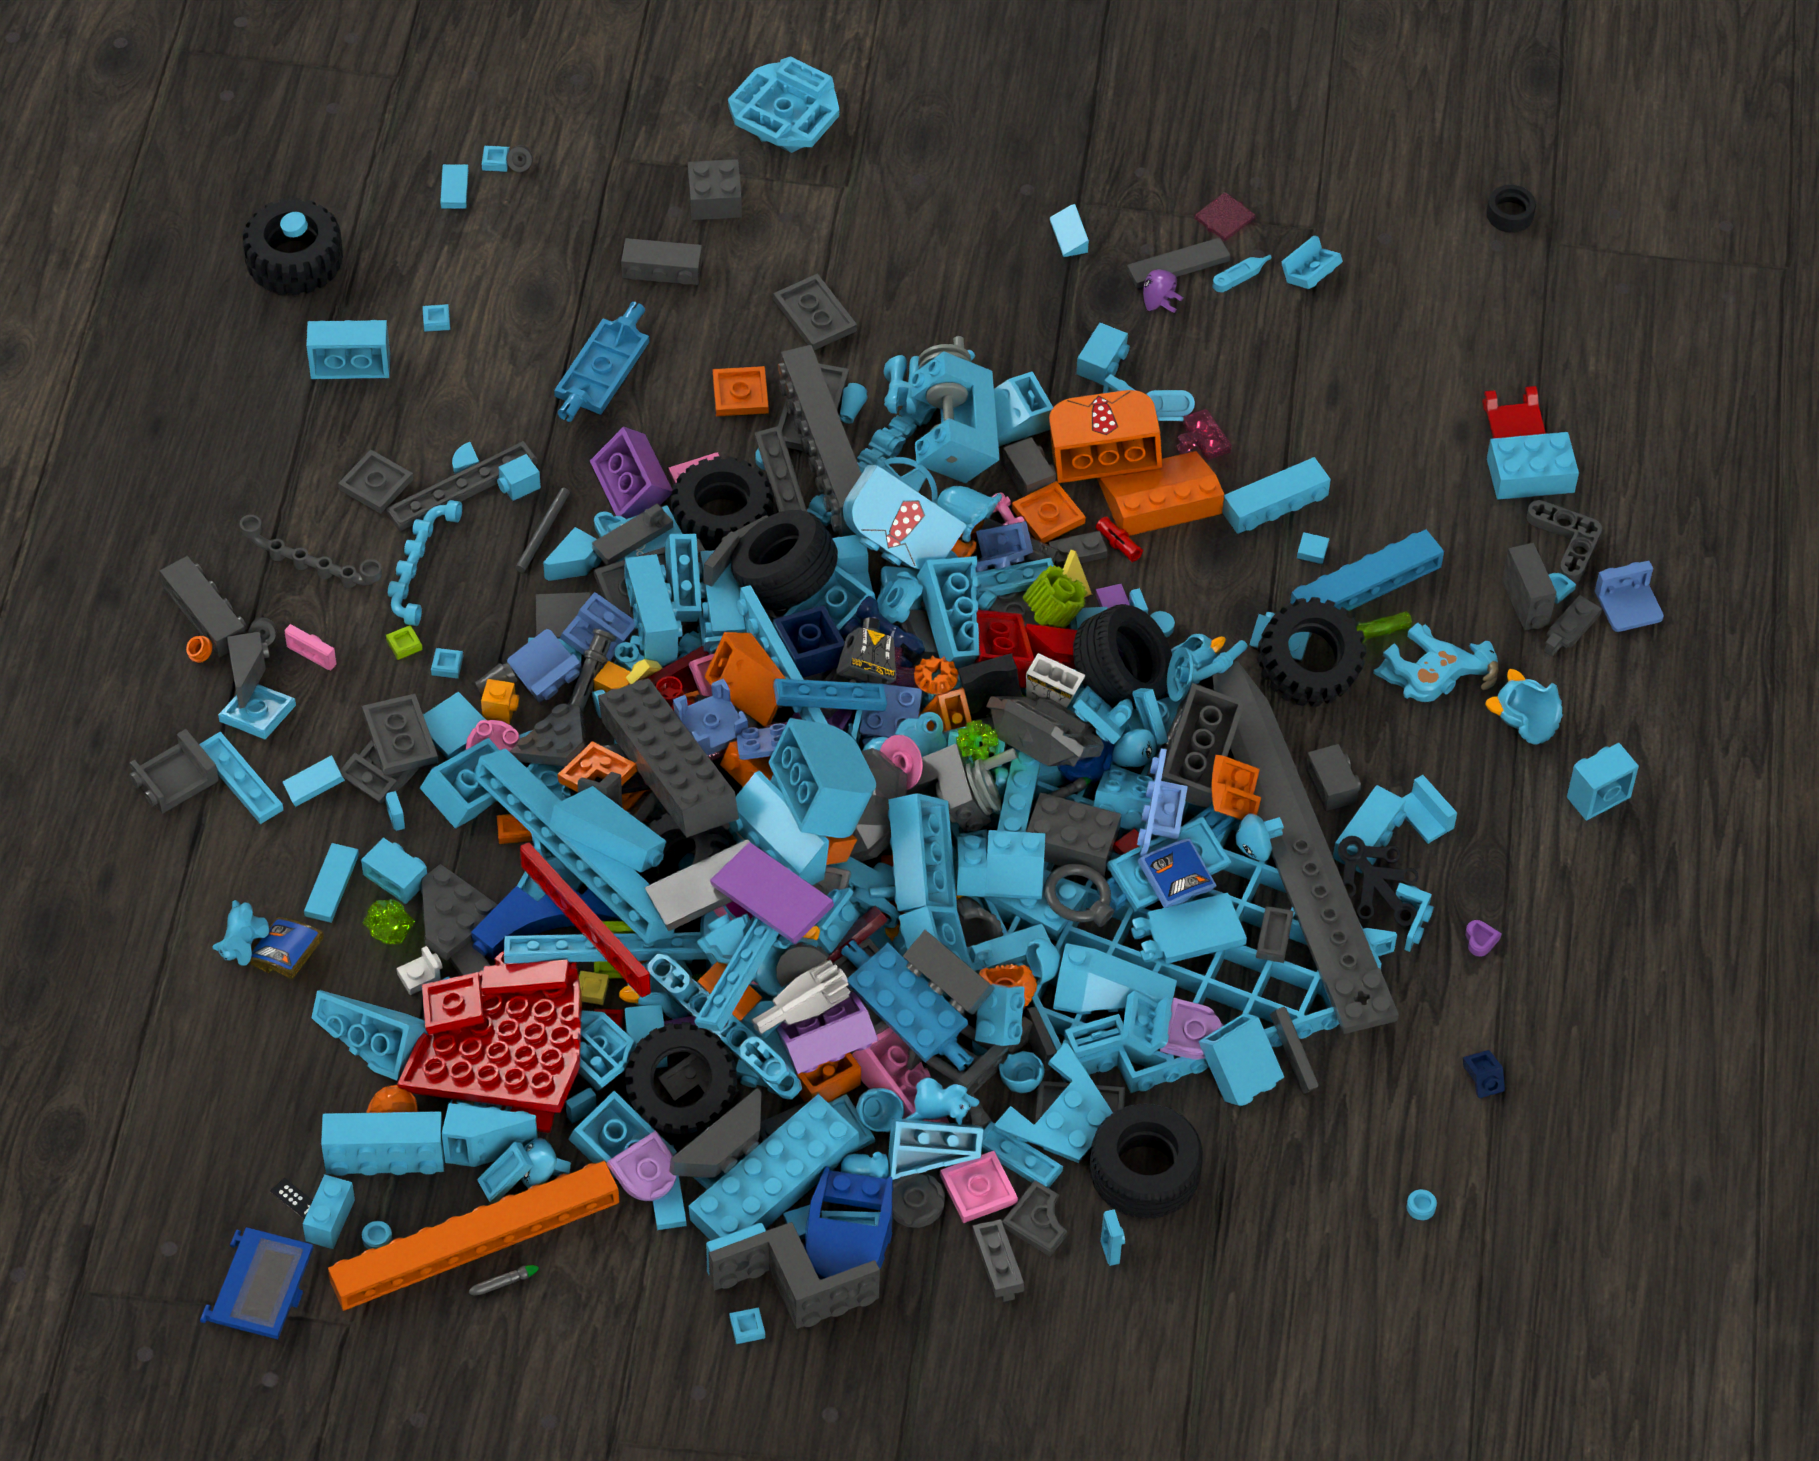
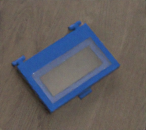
[200,1227,313,1340]

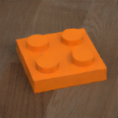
[713,366,769,416]
[1012,481,1086,543]

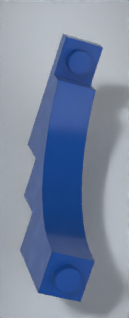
[471,886,623,961]

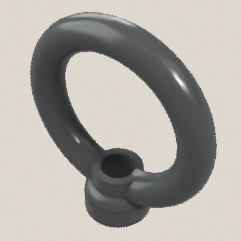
[1044,864,1115,927]

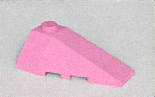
[852,1027,949,1123]

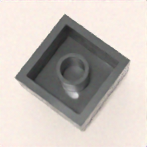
[688,159,742,220]

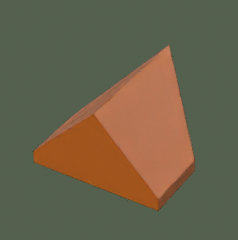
[919,687,973,732]

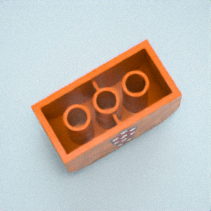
[1049,390,1162,483]

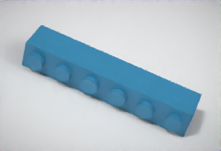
[1290,529,1444,611]

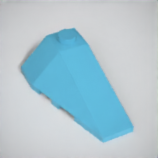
[1053,943,1177,1015]
[311,990,427,1081]

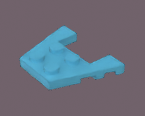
[993,1042,1113,1163]

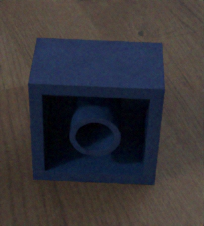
[773,605,845,678]

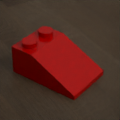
[973,610,1034,688]

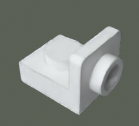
[397,946,443,995]

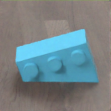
[888,1118,983,1180]

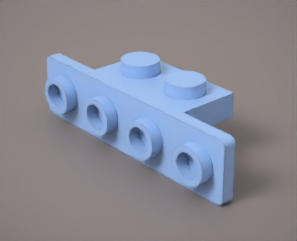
[1137,748,1188,856]

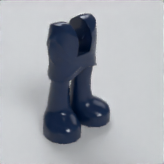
[841,596,925,672]

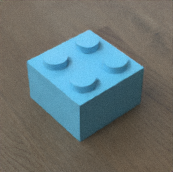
[1567,743,1639,821]

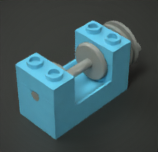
[910,336,1000,483]

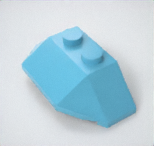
[578,1011,636,1091]

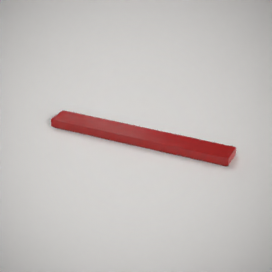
[520,842,651,998]

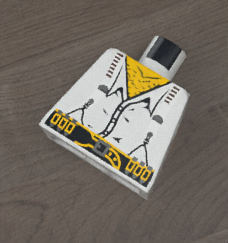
[1026,653,1085,708]

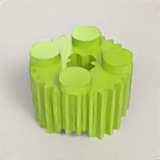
[1023,565,1088,628]

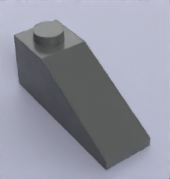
[227,632,270,709]

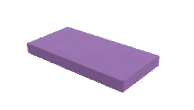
[710,842,834,944]

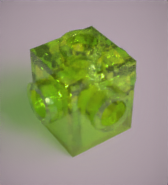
[956,720,999,762]
[362,899,415,944]

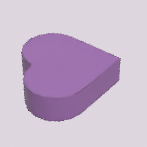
[1466,920,1502,956]

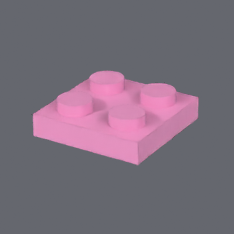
[940,1151,1018,1223]

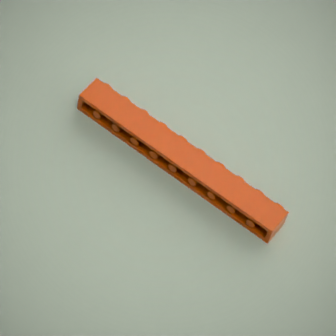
[328,1160,619,1311]

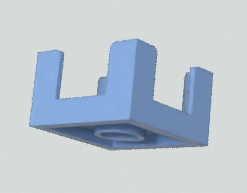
[673,678,748,756]

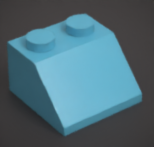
[985,830,1045,900]

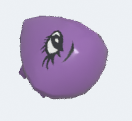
[1143,269,1184,313]

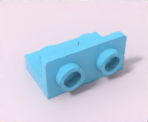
[814,888,861,954]

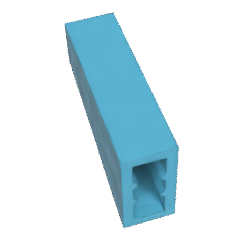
[549,786,666,872]

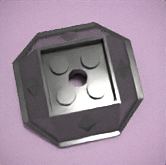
[986,696,1104,767]
[850,748,907,862]

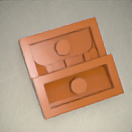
[1212,755,1261,820]

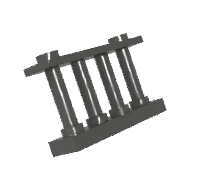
[907,1010,1033,1096]

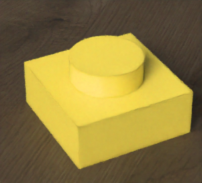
[626,659,662,684]
[579,971,609,1005]

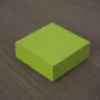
[386,625,422,660]

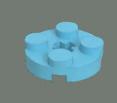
[877,572,923,624]

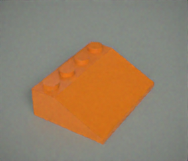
[1097,451,1224,536]

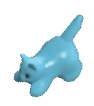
[213,900,269,966]
[905,1077,979,1125]

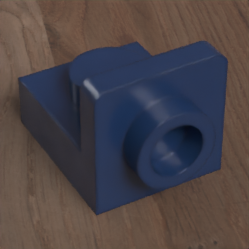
[1463,1050,1505,1098]

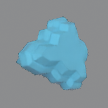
[697,914,756,980]

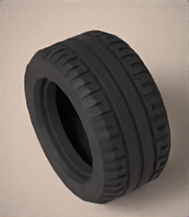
[1073,604,1172,710]

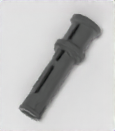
[567,628,616,712]

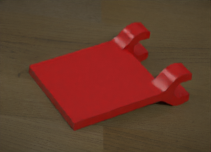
[1482,386,1546,439]

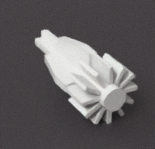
[751,960,850,1034]

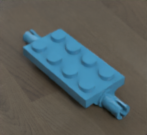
[554,302,649,422]
[841,940,974,1072]

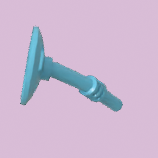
[1167,640,1248,702]

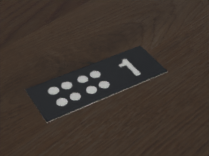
[270,1178,313,1219]

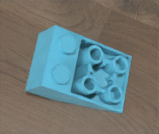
[994,371,1053,447]
[442,1103,538,1167]

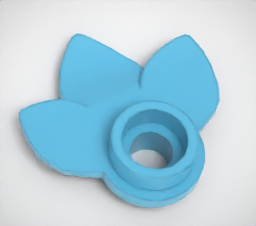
[895,712,947,757]

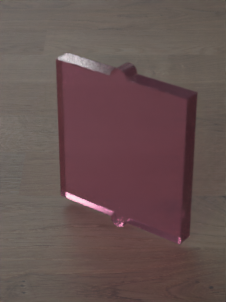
[1194,192,1255,241]

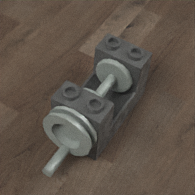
[880,743,1018,855]

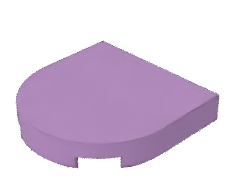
[1160,998,1223,1060]
[606,1130,676,1201]

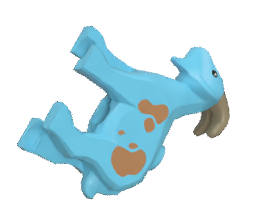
[1373,623,1499,702]

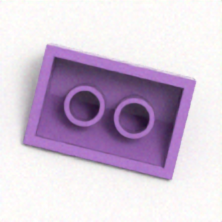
[590,427,672,519]
[776,992,878,1074]

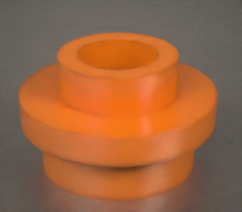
[186,636,213,663]

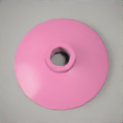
[880,735,923,790]

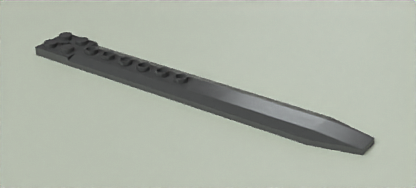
[1212,661,1399,1034]

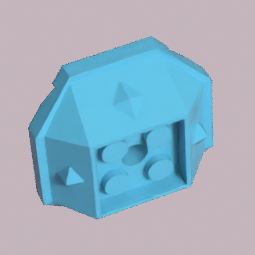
[728,56,839,153]

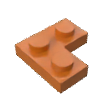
[557,741,637,792]

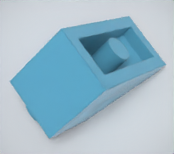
[543,527,602,581]

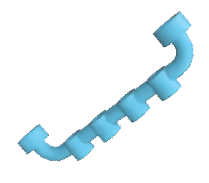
[388,500,462,626]

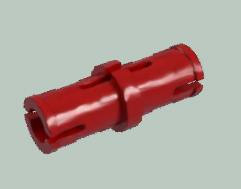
[1096,517,1143,562]

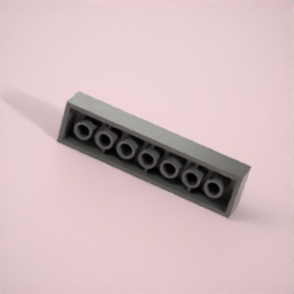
[778,345,861,537]
[598,678,739,838]

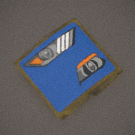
[249,917,324,979]

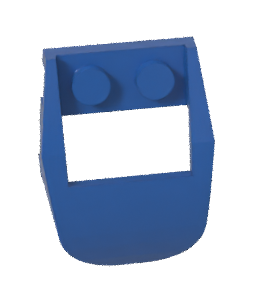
[804,1167,893,1280]

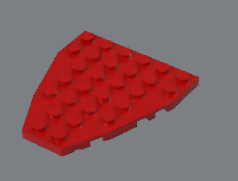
[397,951,582,1113]

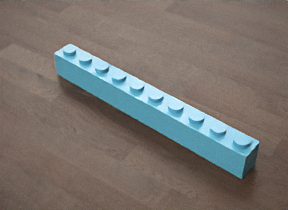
[474,748,675,944]

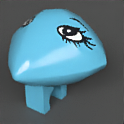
[1112,725,1157,768]
[1236,813,1284,861]
[521,1138,571,1189]

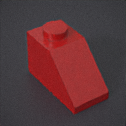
[1025,624,1077,669]

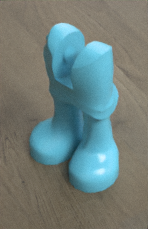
[884,355,920,415]

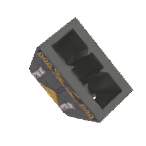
[836,618,896,684]

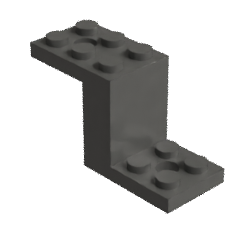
[709,1222,880,1329]

